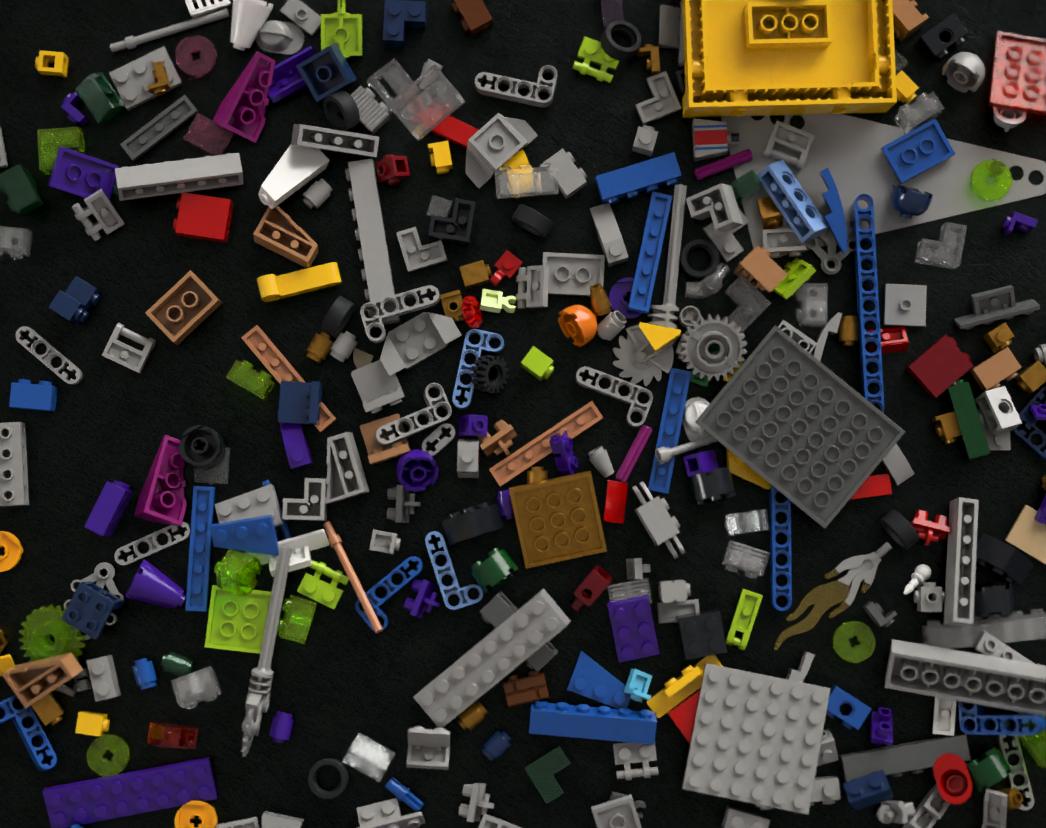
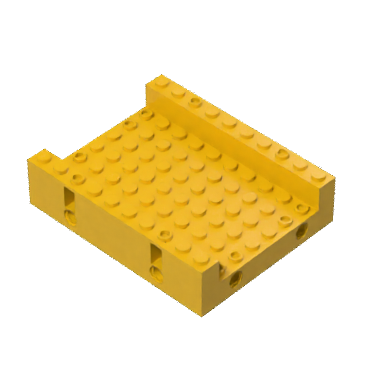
[682,0,897,118]

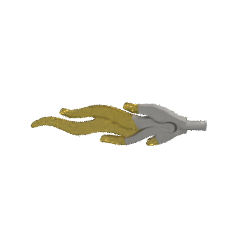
[774,542,892,651]

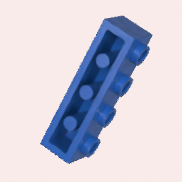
[595,152,682,204]

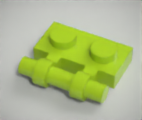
[572,37,619,83]
[772,258,816,300]
[297,560,349,610]

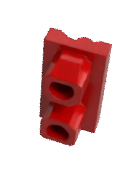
[910,510,951,546]

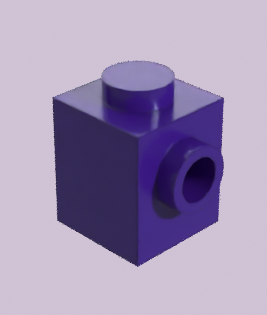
[683,450,719,477]

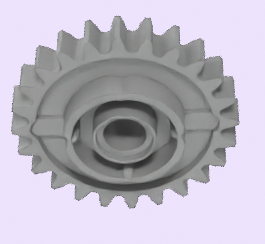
[680,314,747,381]

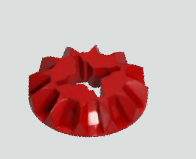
[462,296,483,329]

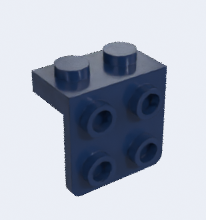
[843,770,894,810]

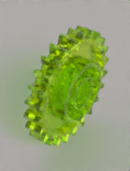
[18,604,86,662]

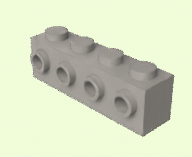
[0,422,29,507]
[754,776,841,810]

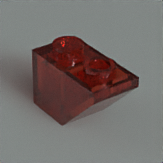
[147,722,199,749]

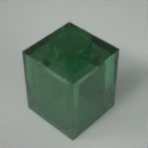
[730,169,763,203]

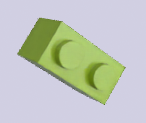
[521,346,554,381]

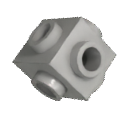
[914,582,945,612]

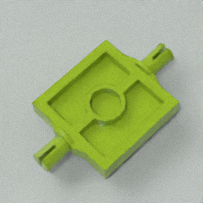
[321,0,363,59]

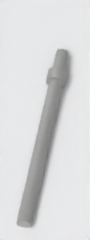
[110,9,229,52]

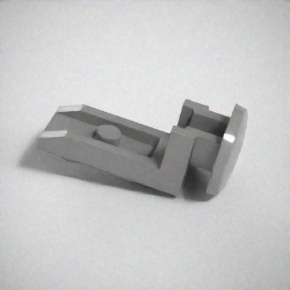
[981,789,1008,828]

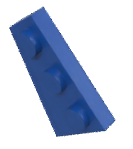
[209,515,280,556]
[567,650,631,709]

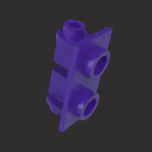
[549,430,578,475]

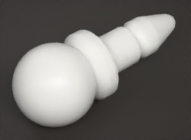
[903,564,931,595]

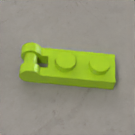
[725,589,763,650]

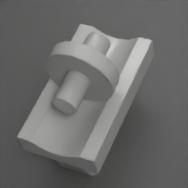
[458,783,494,822]
[877,800,916,824]

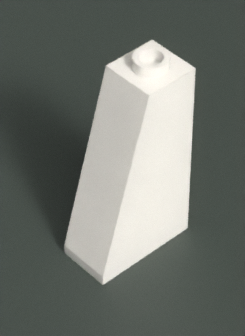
[258,145,329,209]

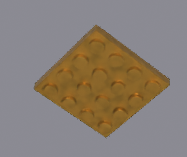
[509,471,607,569]

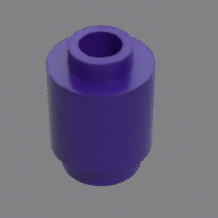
[496,490,515,520]
[269,711,293,743]

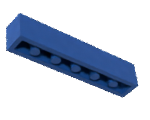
[529,700,657,745]

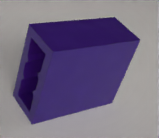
[84,480,134,537]

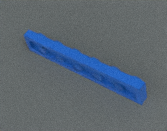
[627,192,672,314]
[648,368,692,494]
[185,486,215,612]

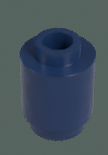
[481,730,512,762]

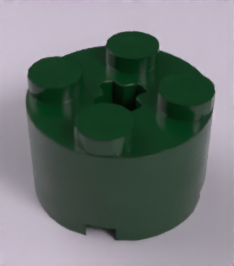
[471,547,519,594]
[965,747,1012,793]

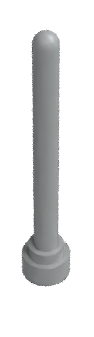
[655,435,717,464]

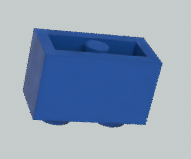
[9,379,58,412]

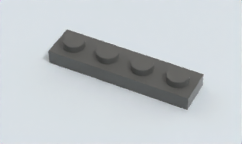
[120,95,198,161]

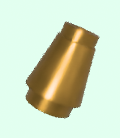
[589,283,612,316]

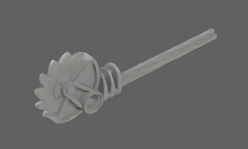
[613,184,687,386]
[242,546,292,757]

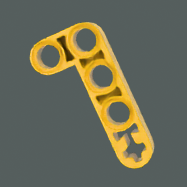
[257,262,342,302]

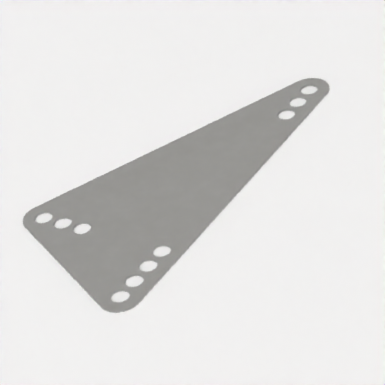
[721,114,1046,256]

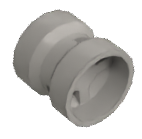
[679,306,701,328]

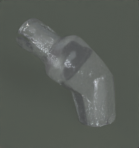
[685,263,729,299]

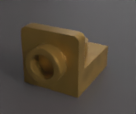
[638,44,660,76]
[147,61,171,95]
[757,196,783,229]

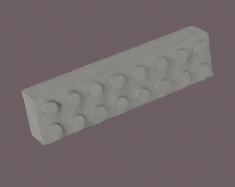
[413,589,570,728]
[885,639,1046,716]

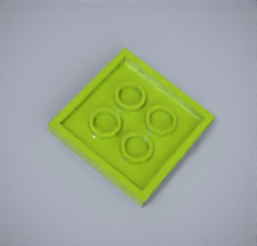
[205,585,271,654]

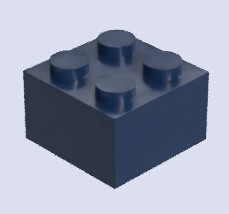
[296,44,357,102]

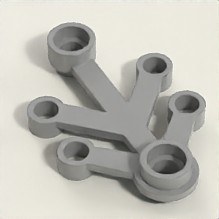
[805,197,860,275]
[64,562,124,640]

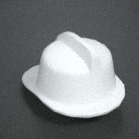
[682,397,710,446]

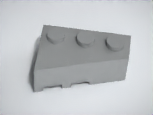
[325,432,370,504]

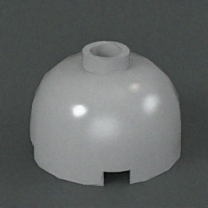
[942,52,985,93]

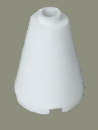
[230,0,274,51]

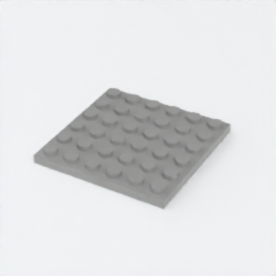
[682,663,831,814]

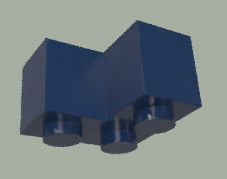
[383,0,427,47]
[49,276,101,326]

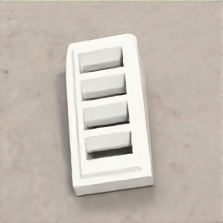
[185,0,231,19]

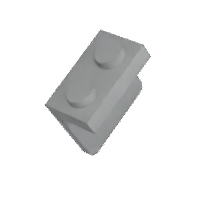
[351,359,404,414]
[406,726,450,770]

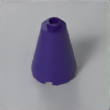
[125,559,186,609]

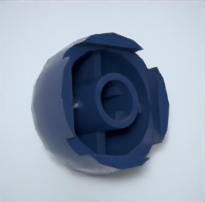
[890,185,933,219]

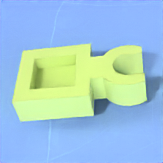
[480,289,516,313]

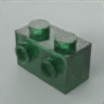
[75,72,124,122]

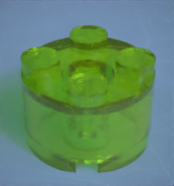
[214,549,261,597]

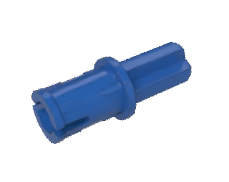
[385,777,423,812]

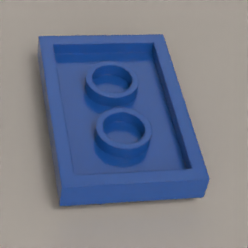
[881,118,955,184]

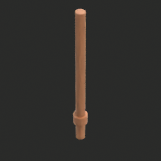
[323,521,383,633]

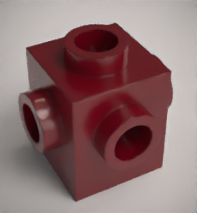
[375,154,410,185]

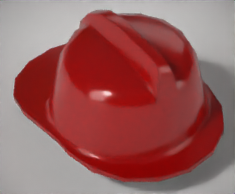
[933,753,973,804]

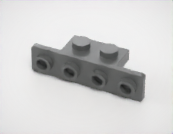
[955,285,1040,330]

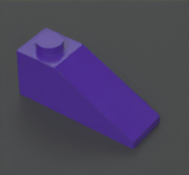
[277,410,313,470]

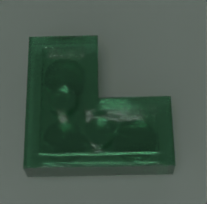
[524,745,571,804]

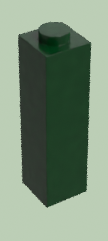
[948,380,991,460]

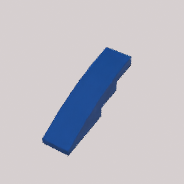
[819,168,847,253]

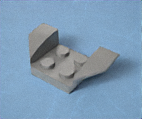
[465,113,538,189]
[380,312,462,376]

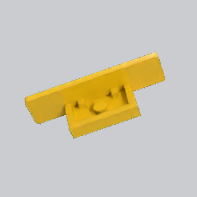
[646,655,723,718]

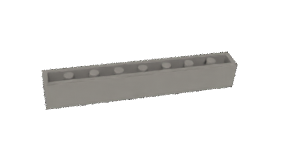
[345,158,399,325]

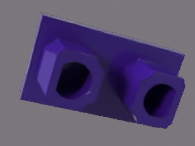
[403,579,441,618]
[870,707,893,747]

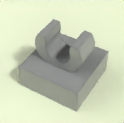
[626,558,651,580]

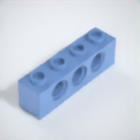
[756,160,829,243]

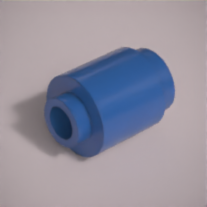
[132,658,157,690]

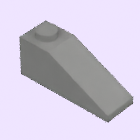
[590,203,629,267]

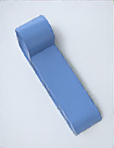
[452,329,504,410]
[425,531,483,610]

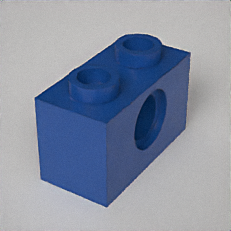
[826,685,872,730]

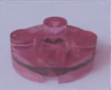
[175,35,217,78]

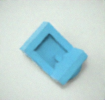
[624,669,652,702]

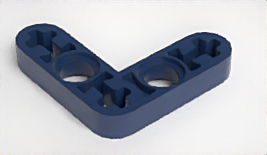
[1011,386,1046,461]

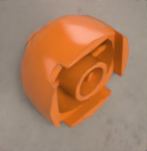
[558,304,597,347]

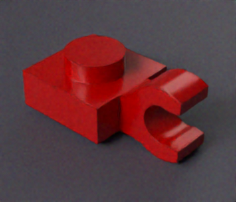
[490,250,523,286]

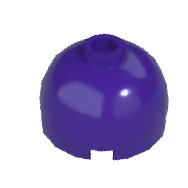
[396,449,439,492]

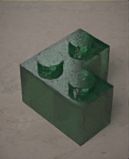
[0,164,43,215]

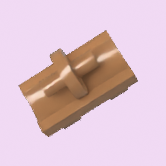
[478,419,518,456]

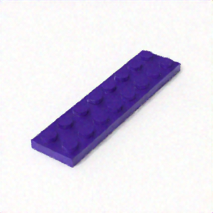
[42,757,218,828]

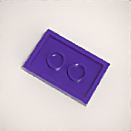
[48,146,119,200]
[607,595,659,663]

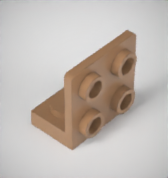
[360,414,410,465]

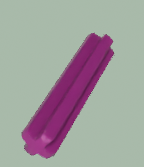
[694,149,753,180]
[615,425,653,482]

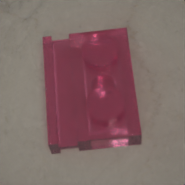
[183,113,234,156]

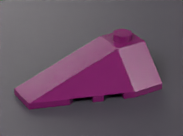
[213,51,275,143]
[134,435,187,526]

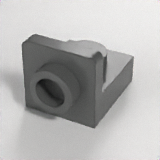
[862,602,897,628]

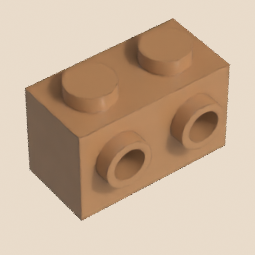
[969,347,1022,392]

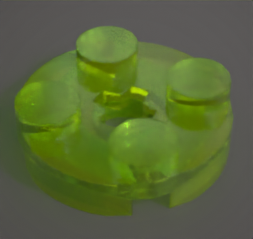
[970,159,1013,201]
[833,621,876,663]
[87,734,130,777]

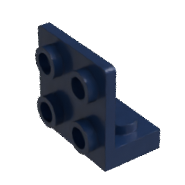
[278,381,322,425]
[62,581,125,639]

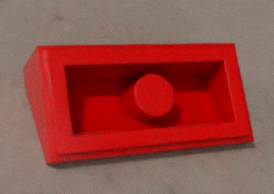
[866,326,909,354]
[603,480,628,524]

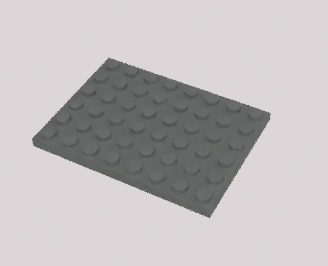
[695,325,906,529]

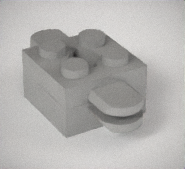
[632,481,686,559]

